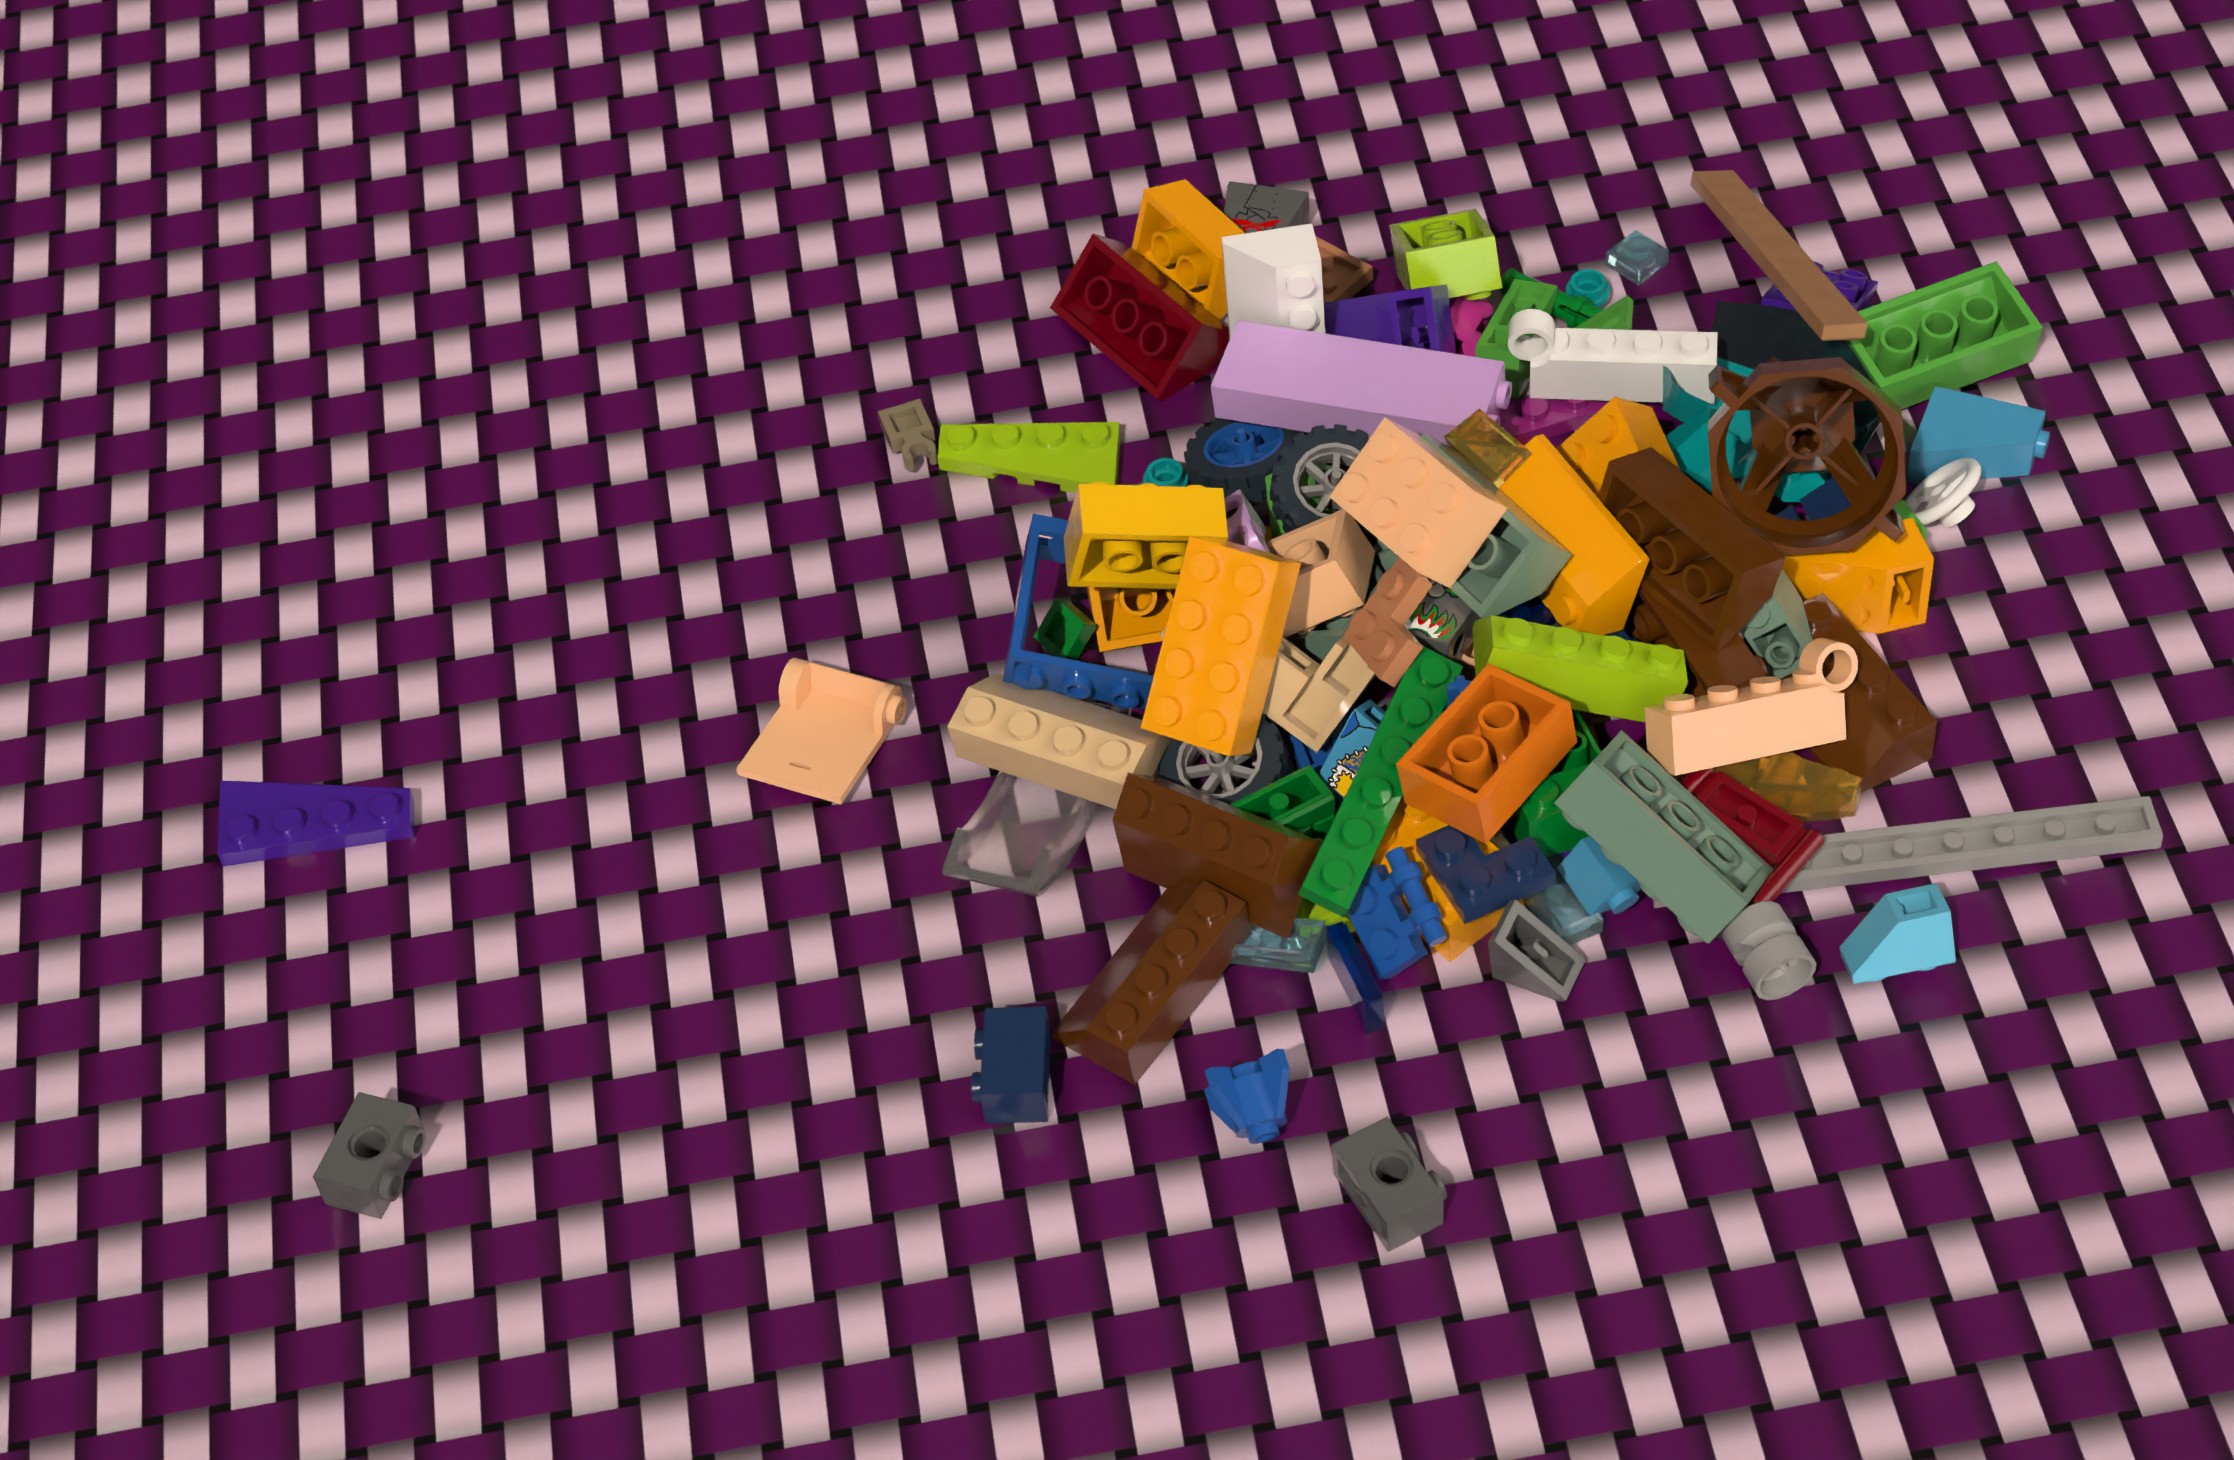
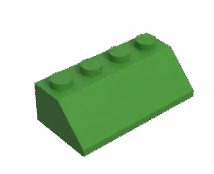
[1844,261,2043,409]

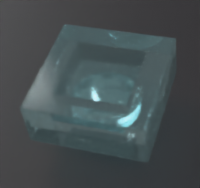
[1606,230,1669,285]

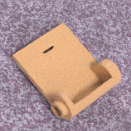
[737,657,907,804]

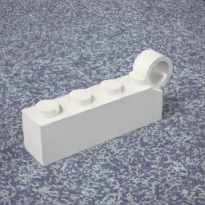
[1508,309,1718,404]

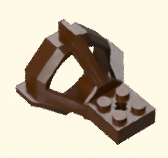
[1708,356,1906,555]

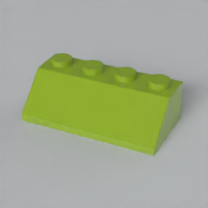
[1472,615,1688,722]

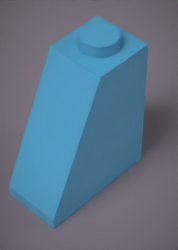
[1907,386,2050,484]

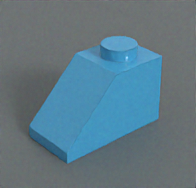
[1557,836,1641,917]

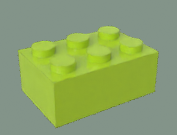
[1389,208,1502,300]

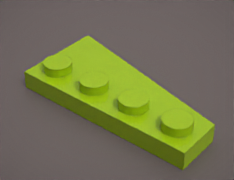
[937,422,1121,493]

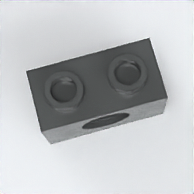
[313,1092,426,1219]
[1332,1117,1447,1252]

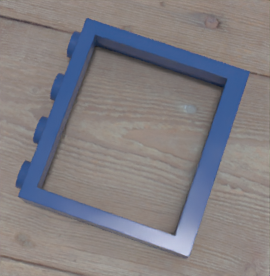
[1002,513,1154,709]

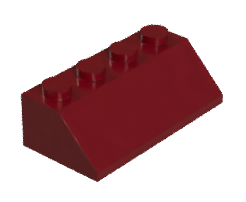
[1050,234,1230,401]

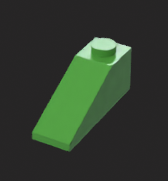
[1476,279,1558,399]

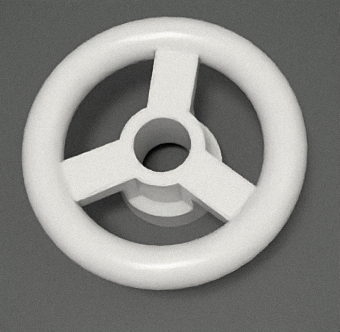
[1905,458,1981,527]

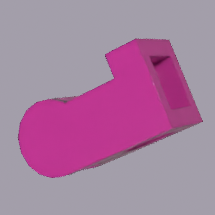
[1450,295,1494,357]

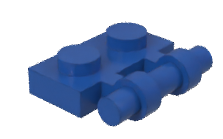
[1347,847,1447,979]

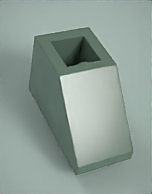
[1741,568,1813,679]

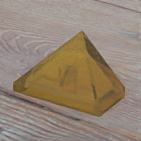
[1444,409,1532,489]

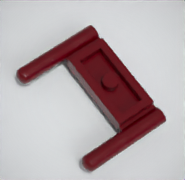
[1679,768,1825,906]

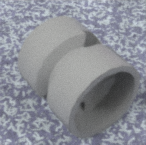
[1722,901,1816,1000]

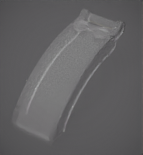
[942,699,1133,897]

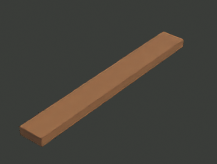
[1690,170,1867,341]

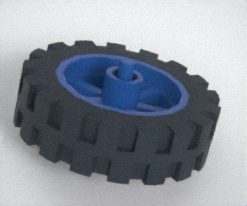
[1184,418,1304,506]

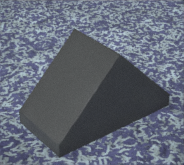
[1488,899,1586,1002]

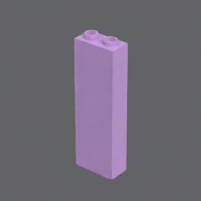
[1211,320,1512,461]

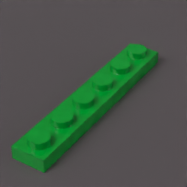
[1297,646,1463,918]

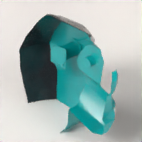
[1663,301,1881,502]

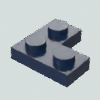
[1416,825,1556,924]

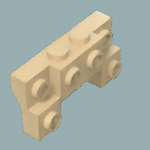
[1160,625,1376,753]

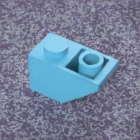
[1839,883,1956,984]

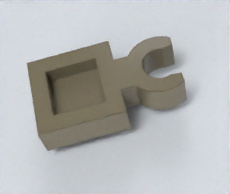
[878,399,938,472]

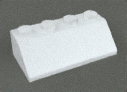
[1221,223,1325,339]

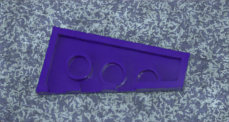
[218,780,414,867]

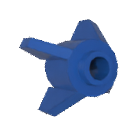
[1204,1049,1290,1144]

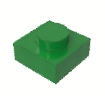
[1033,598,1097,661]

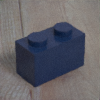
[971,1007,1051,1124]

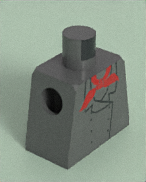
[1224,181,1310,233]

